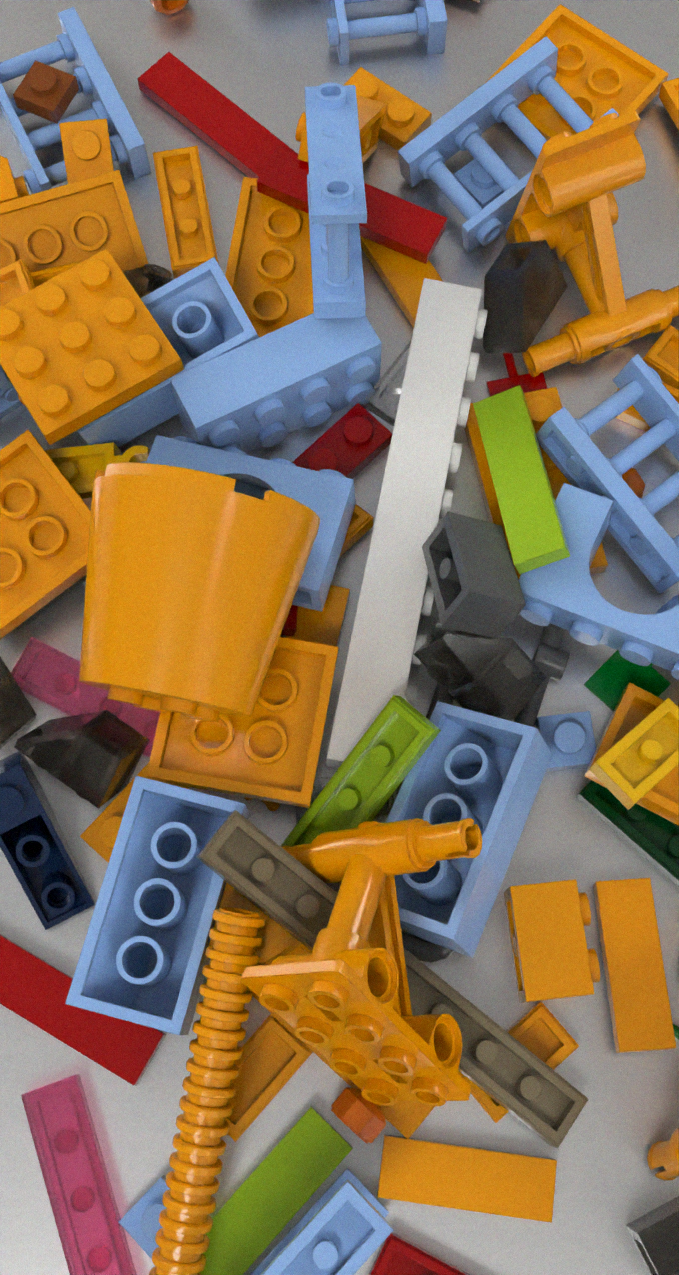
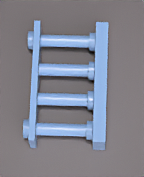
[326,0,448,66]
[0,7,151,194]
[398,36,619,253]
[305,82,367,319]
[536,354,679,594]
[249,1168,394,1275]

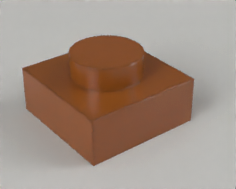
[13,60,79,124]

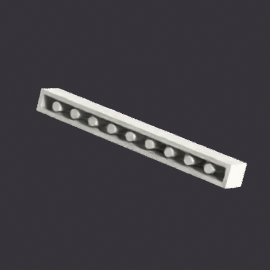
[326,278,488,769]

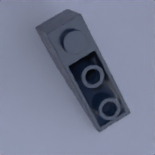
[0,750,95,930]

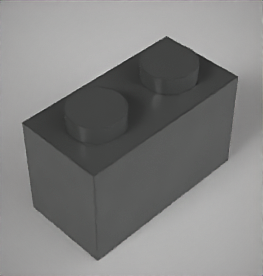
[422,511,526,639]

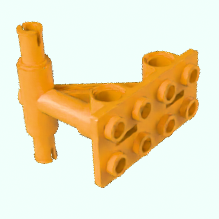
[505,110,679,377]
[241,818,482,1106]

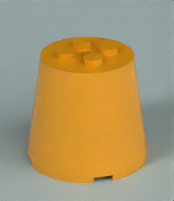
[79,462,320,722]

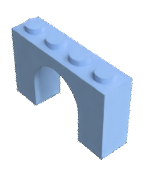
[146,435,356,612]
[518,483,679,681]

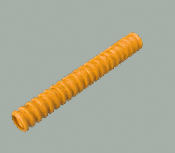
[149,907,266,1275]

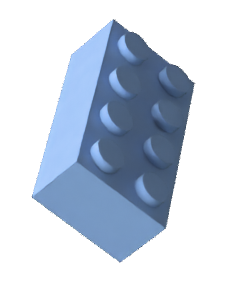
[169,313,382,453]

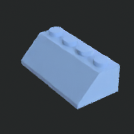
[77,257,259,447]
[386,701,552,958]
[65,776,250,1035]

